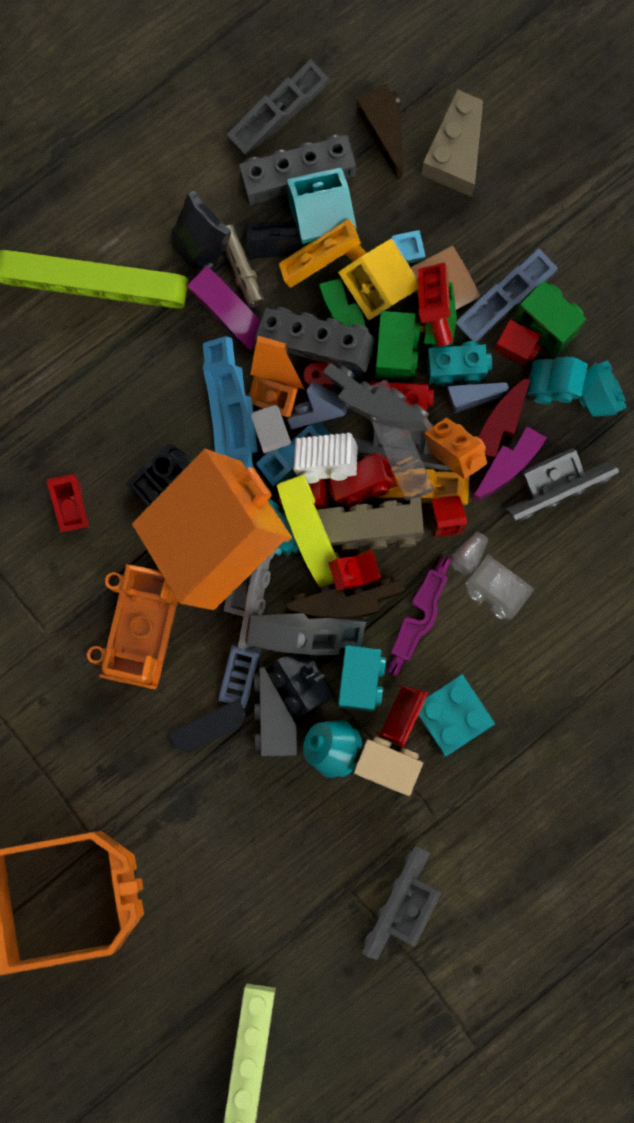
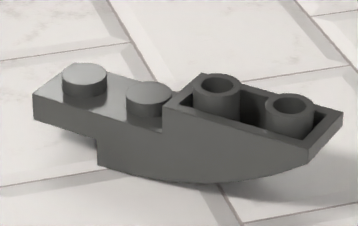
[323,363,432,431]
[245,613,366,655]

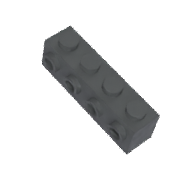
[239,135,356,205]
[255,307,376,373]

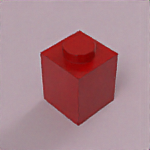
[494,320,541,367]

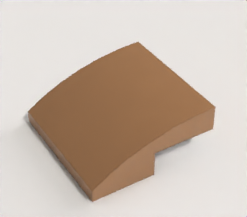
[410,246,481,310]

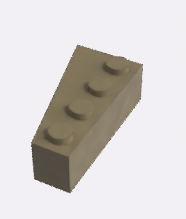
[317,497,424,552]

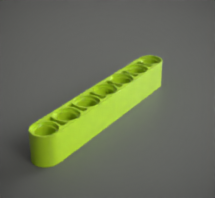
[0,250,189,309]

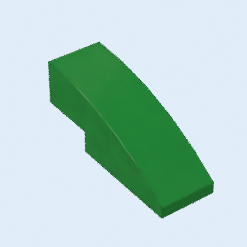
[319,278,373,364]

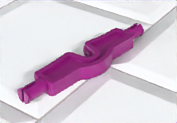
[386,555,452,677]

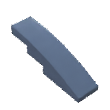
[456,248,558,342]

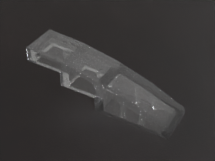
[371,380,434,502]

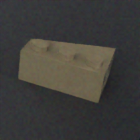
[422,90,483,197]

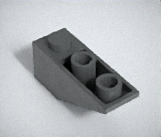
[254,667,297,757]

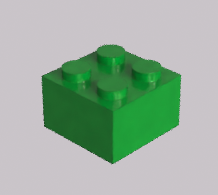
[514,280,587,358]
[375,311,420,381]

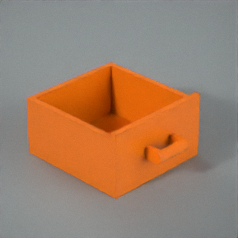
[132,449,292,610]

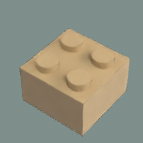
[353,737,424,796]

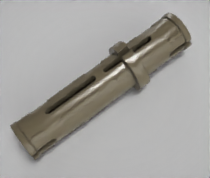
[225,225,265,308]

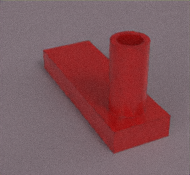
[418,262,453,346]

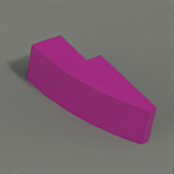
[187,266,261,352]
[472,427,547,502]

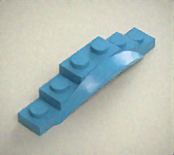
[203,336,258,469]

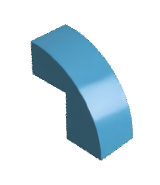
[256,422,330,486]

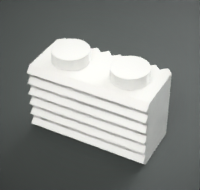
[293,433,358,483]

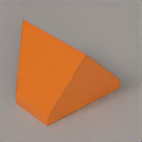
[250,336,305,390]

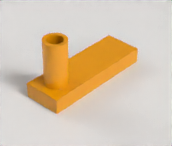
[279,219,366,288]

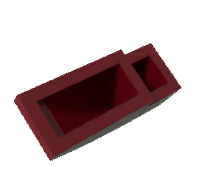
[479,378,530,463]

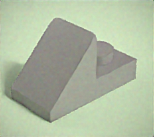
[251,405,291,453]

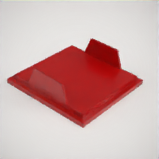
[376,684,428,747]

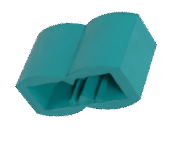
[526,357,588,405]

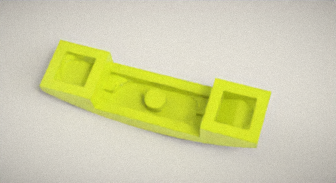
[277,474,339,588]

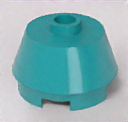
[579,360,627,417]
[303,720,362,778]

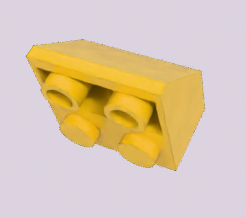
[338,238,418,320]

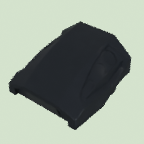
[172,190,231,269]
[126,444,192,507]

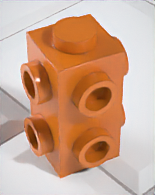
[424,417,487,479]

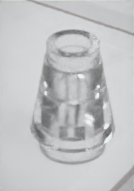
[450,532,489,576]

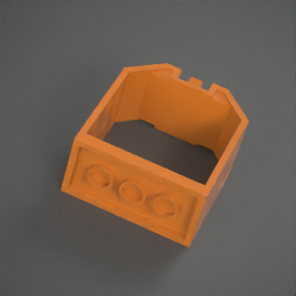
[0,831,144,975]

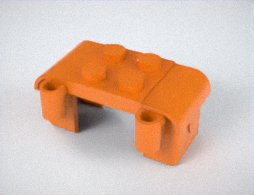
[87,564,178,690]

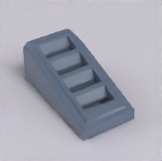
[446,383,509,414]
[218,642,262,708]

